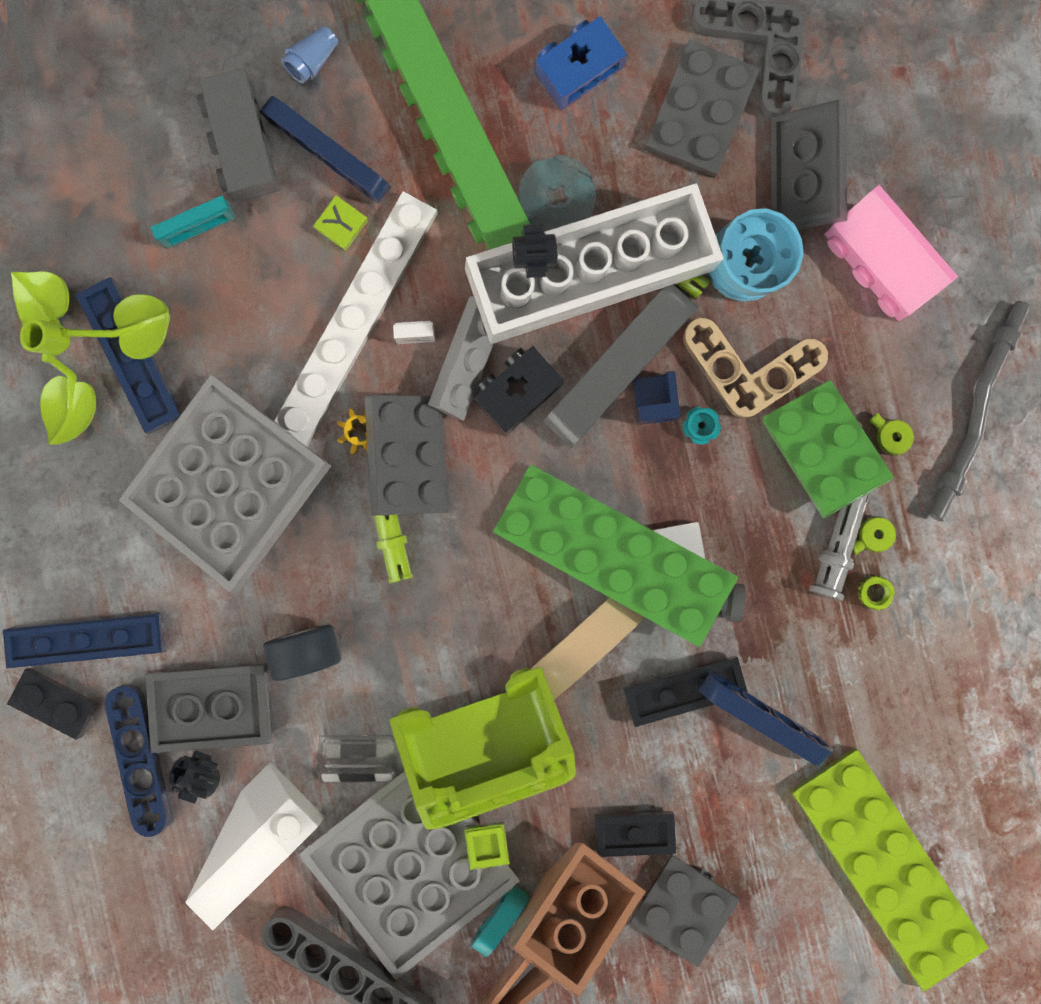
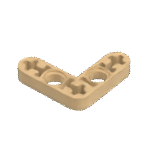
[683,318,828,419]

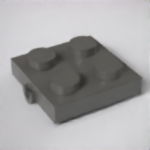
[631,854,740,967]

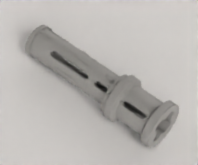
[809,493,870,602]

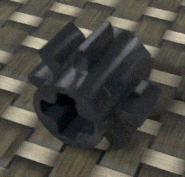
[512,224,558,278]
[169,750,220,804]

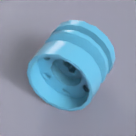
[707,208,804,302]

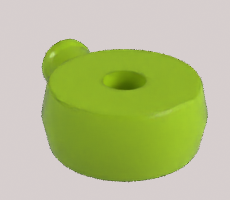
[869,413,914,456]
[852,516,896,555]

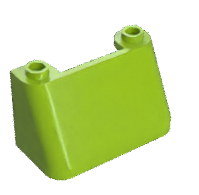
[389,667,576,830]

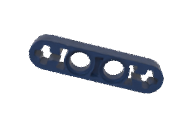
[259,96,391,203]
[699,672,834,767]
[105,684,171,837]

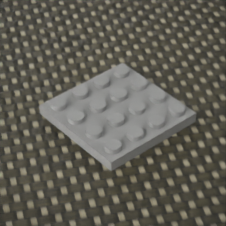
[119,374,332,594]
[298,770,521,980]

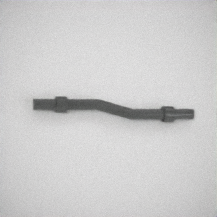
[929,301,1030,522]

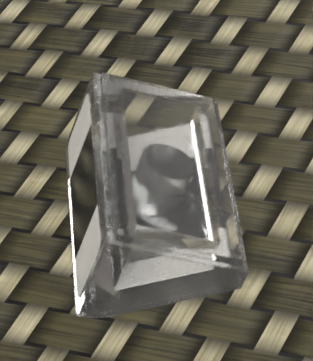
[316,735,397,783]

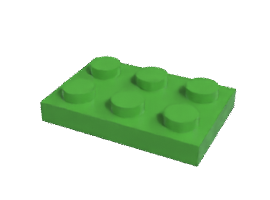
[762,380,894,519]

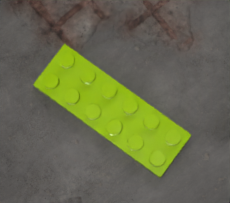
[790,747,989,992]

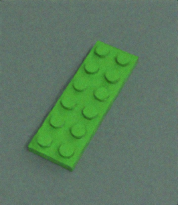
[493,464,739,648]

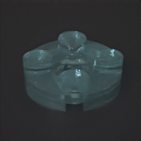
[519,155,596,232]

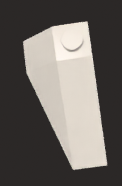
[185,762,325,930]

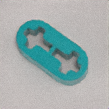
[470,886,530,958]

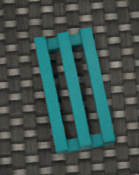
[150,195,236,249]

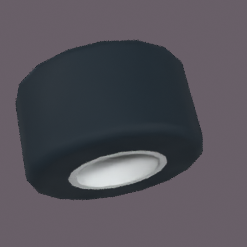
[263,624,342,681]

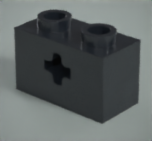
[474,346,565,436]

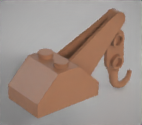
[480,843,646,1004]

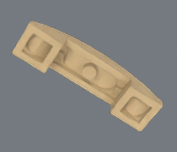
[530,597,645,700]

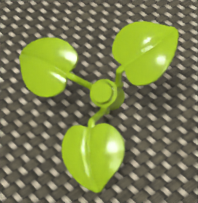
[11,271,170,445]

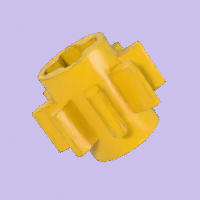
[337,408,368,455]

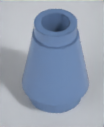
[282,26,339,83]

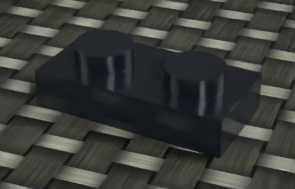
[7,668,99,740]
[595,811,676,857]

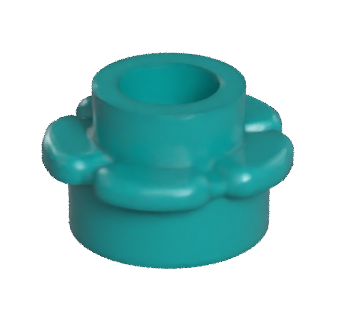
[682,407,721,445]

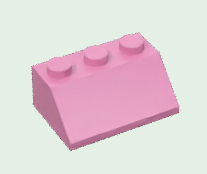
[824,185,958,321]

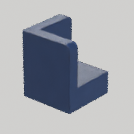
[633,371,680,425]

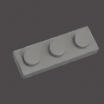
[428,296,494,421]

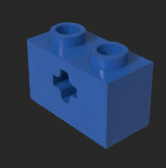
[535,16,627,111]

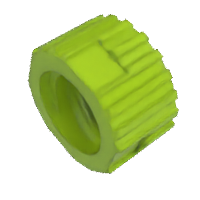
[857,575,895,611]

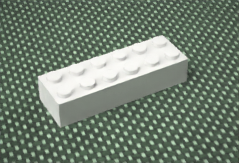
[465,183,724,344]

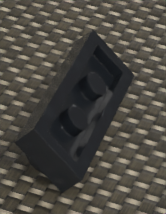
[623,656,748,727]

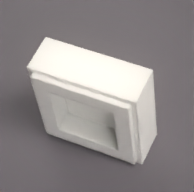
[393,321,436,344]

